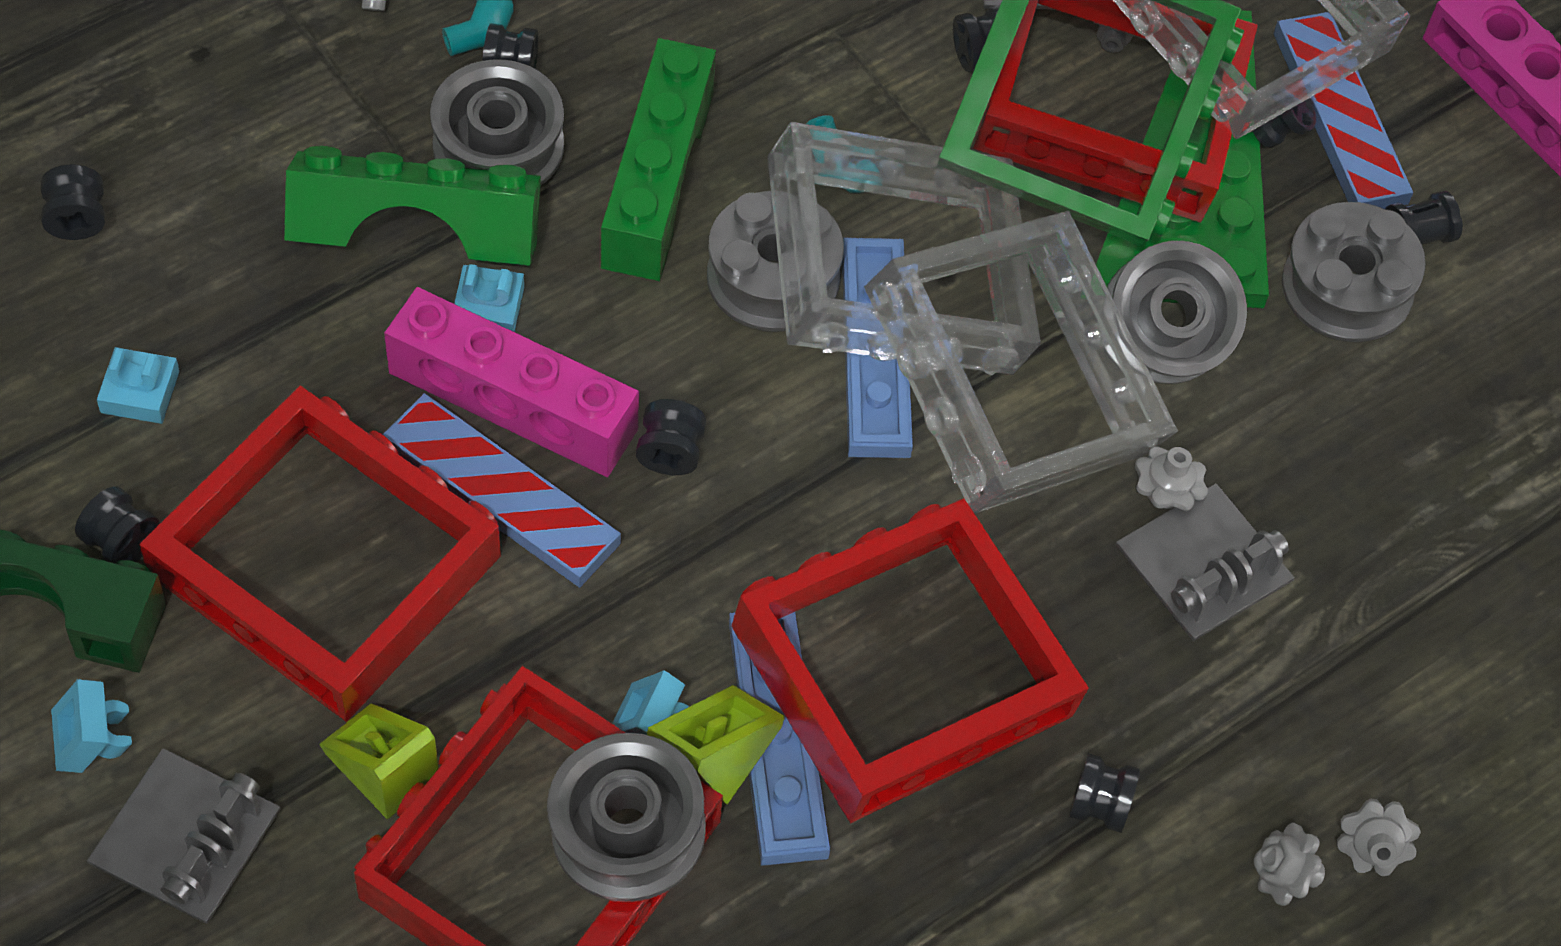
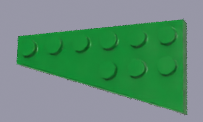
[1085,10,1269,308]

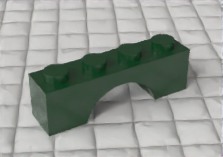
[0,530,167,673]

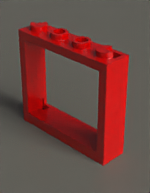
[973,0,1258,223]
[139,385,501,722]
[731,498,1089,823]
[354,666,723,946]

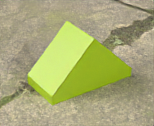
[647,685,785,805]
[319,703,438,820]

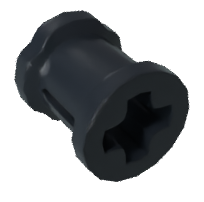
[1385,191,1463,245]

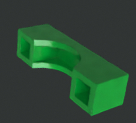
[601,38,716,281]
[284,146,541,266]

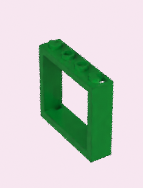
[937,0,1244,246]

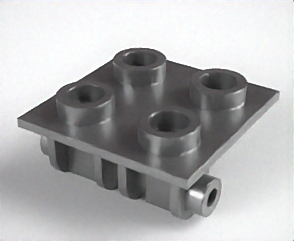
[1115,484,1295,641]
[87,748,281,924]

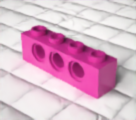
[1423,0,1561,177]
[384,287,639,478]

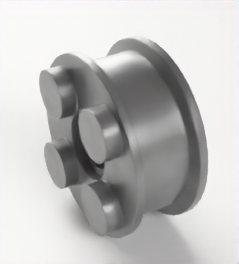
[430,60,564,185]
[707,191,844,332]
[1282,202,1426,342]
[1100,241,1247,384]
[547,733,706,902]

